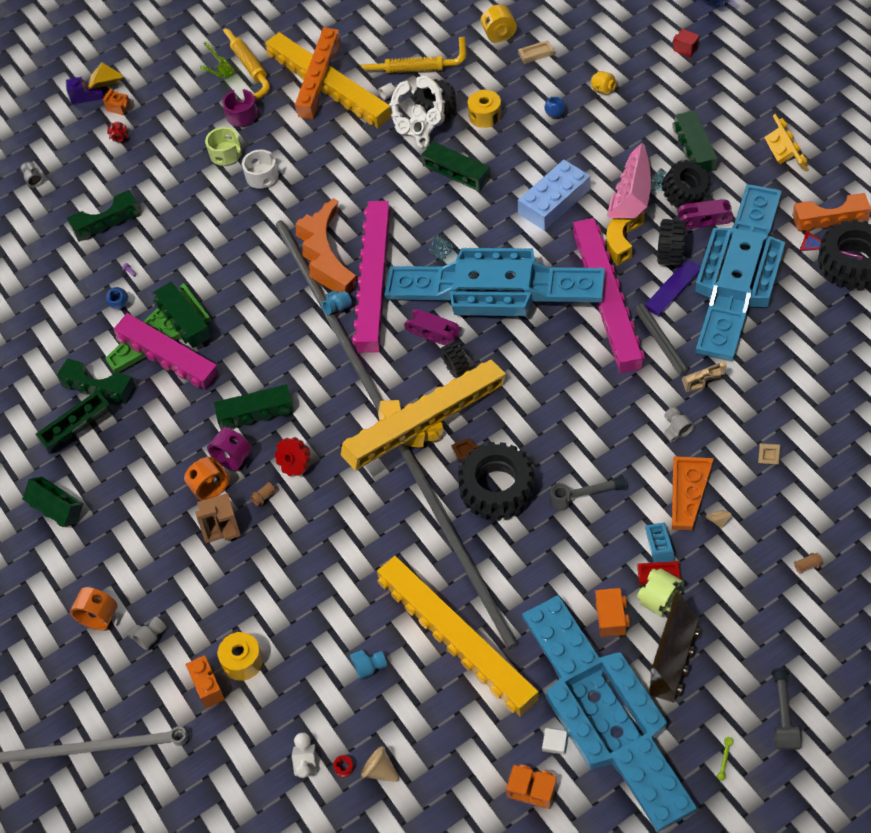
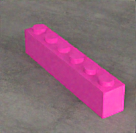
[114,313,218,390]

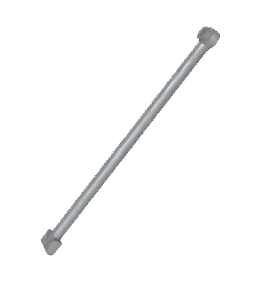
[0,726,188,763]

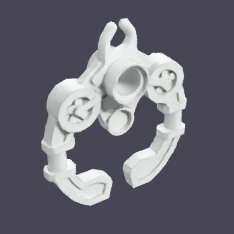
[389,75,445,149]

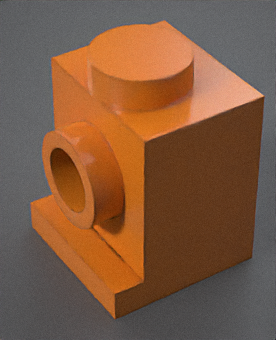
[103,88,131,115]

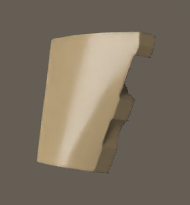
[682,361,727,392]

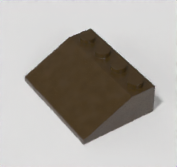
[649,592,701,703]

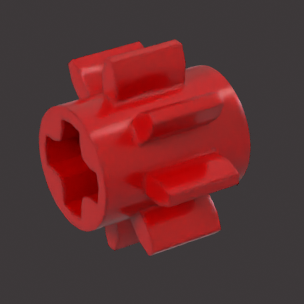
[107,122,128,142]

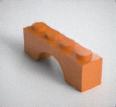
[792,193,871,231]

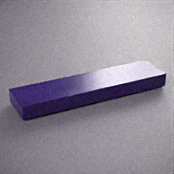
[645,259,701,317]

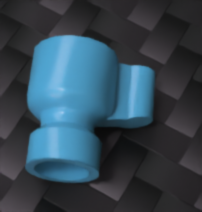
[322,290,352,315]
[350,650,387,680]

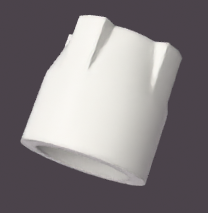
[379,83,396,100]

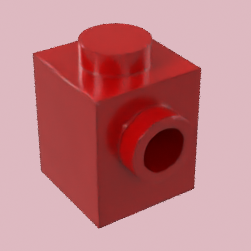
[673,29,700,58]

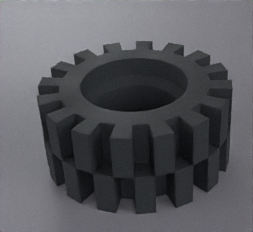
[440,341,470,378]

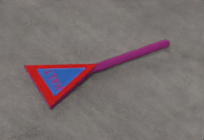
[799,231,864,259]

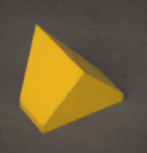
[88,63,123,89]

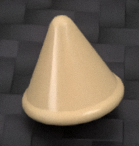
[361,746,399,782]

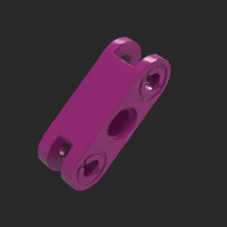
[677,199,734,229]
[404,309,461,346]

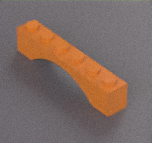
[295,27,341,119]

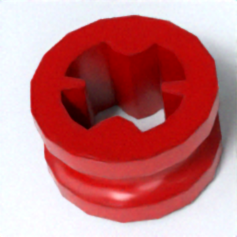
[333,755,354,778]

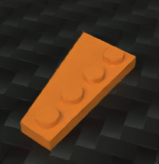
[672,456,714,530]

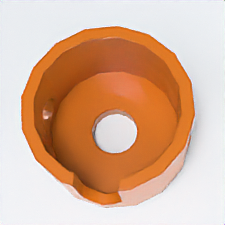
[184,457,230,501]
[69,587,118,631]

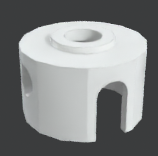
[242,150,279,189]

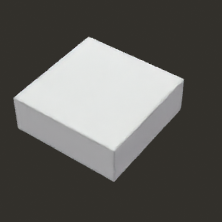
[542,728,567,754]

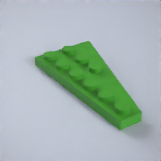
[105,283,211,373]

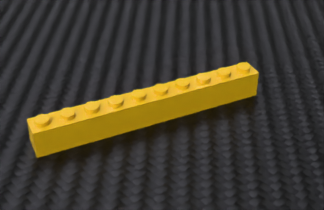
[265,32,391,129]
[341,360,506,471]
[377,556,539,717]

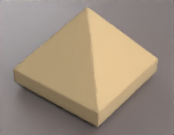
[758,443,780,464]
[706,509,731,528]

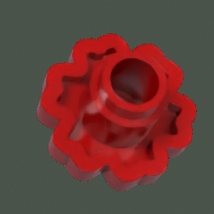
[274,437,311,476]

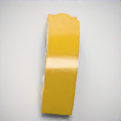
[606,213,645,266]
[378,400,443,447]

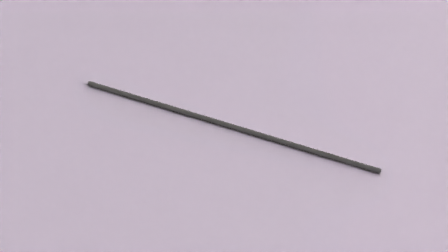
[276,220,517,650]

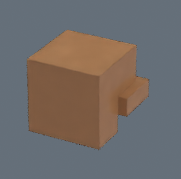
[195,493,241,543]

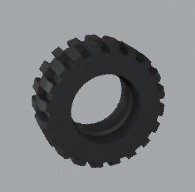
[818,220,871,290]
[458,442,534,521]

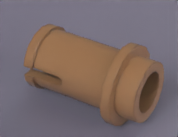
[250,482,276,506]
[794,552,823,574]

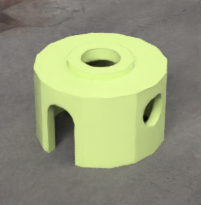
[205,127,242,165]

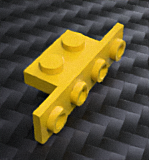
[764,114,808,171]

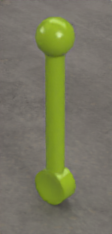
[717,737,733,781]

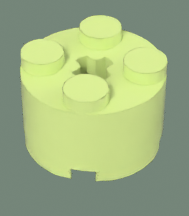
[637,568,684,618]

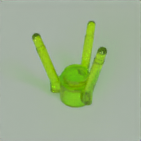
[200,42,234,78]

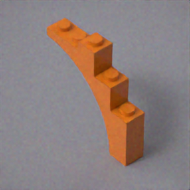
[295,198,356,293]

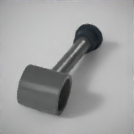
[550,474,626,511]
[771,668,800,750]

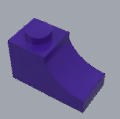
[66,77,103,105]

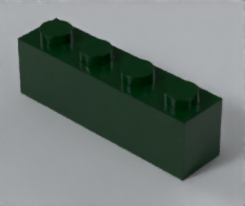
[672,110,718,173]
[421,142,491,192]
[153,281,211,348]
[214,384,294,430]
[35,390,111,454]

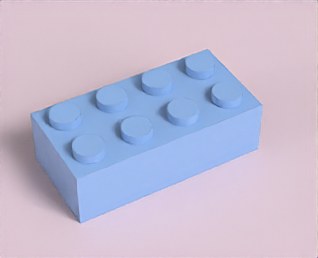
[518,160,590,231]

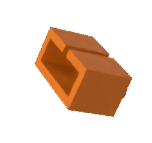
[595,588,629,637]
[185,655,225,709]
[506,765,557,809]

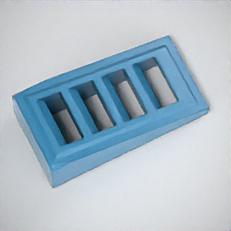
[645,522,674,562]

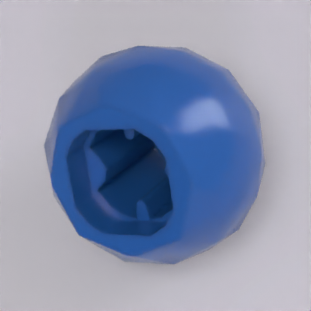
[544,97,565,118]
[106,287,129,309]

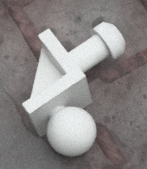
[292,733,317,778]

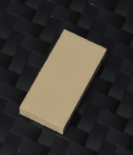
[518,40,554,64]

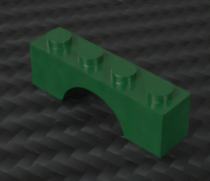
[67,190,141,242]
[57,358,136,404]

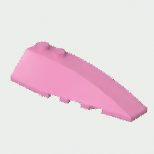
[607,143,651,218]

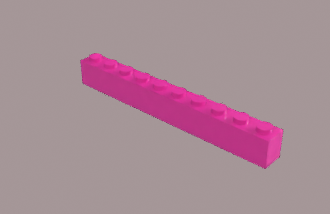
[353,201,391,353]
[573,218,645,374]

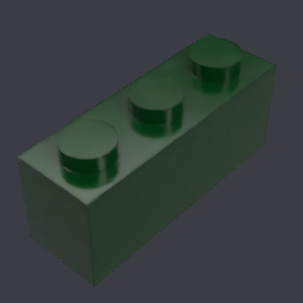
[22,476,84,527]

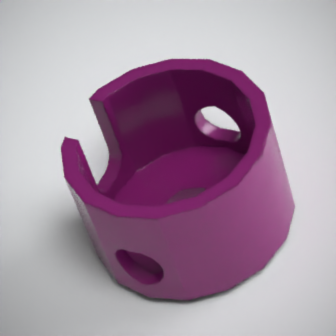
[222,89,258,127]
[207,428,252,471]

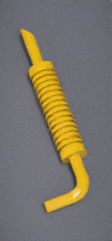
[223,29,270,101]
[360,37,466,74]

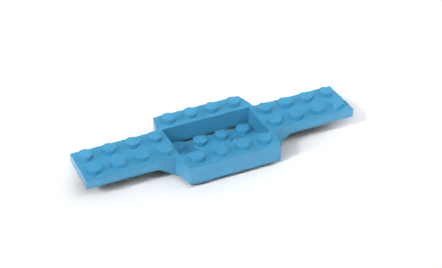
[695,184,785,361]
[385,248,605,316]
[522,595,697,833]

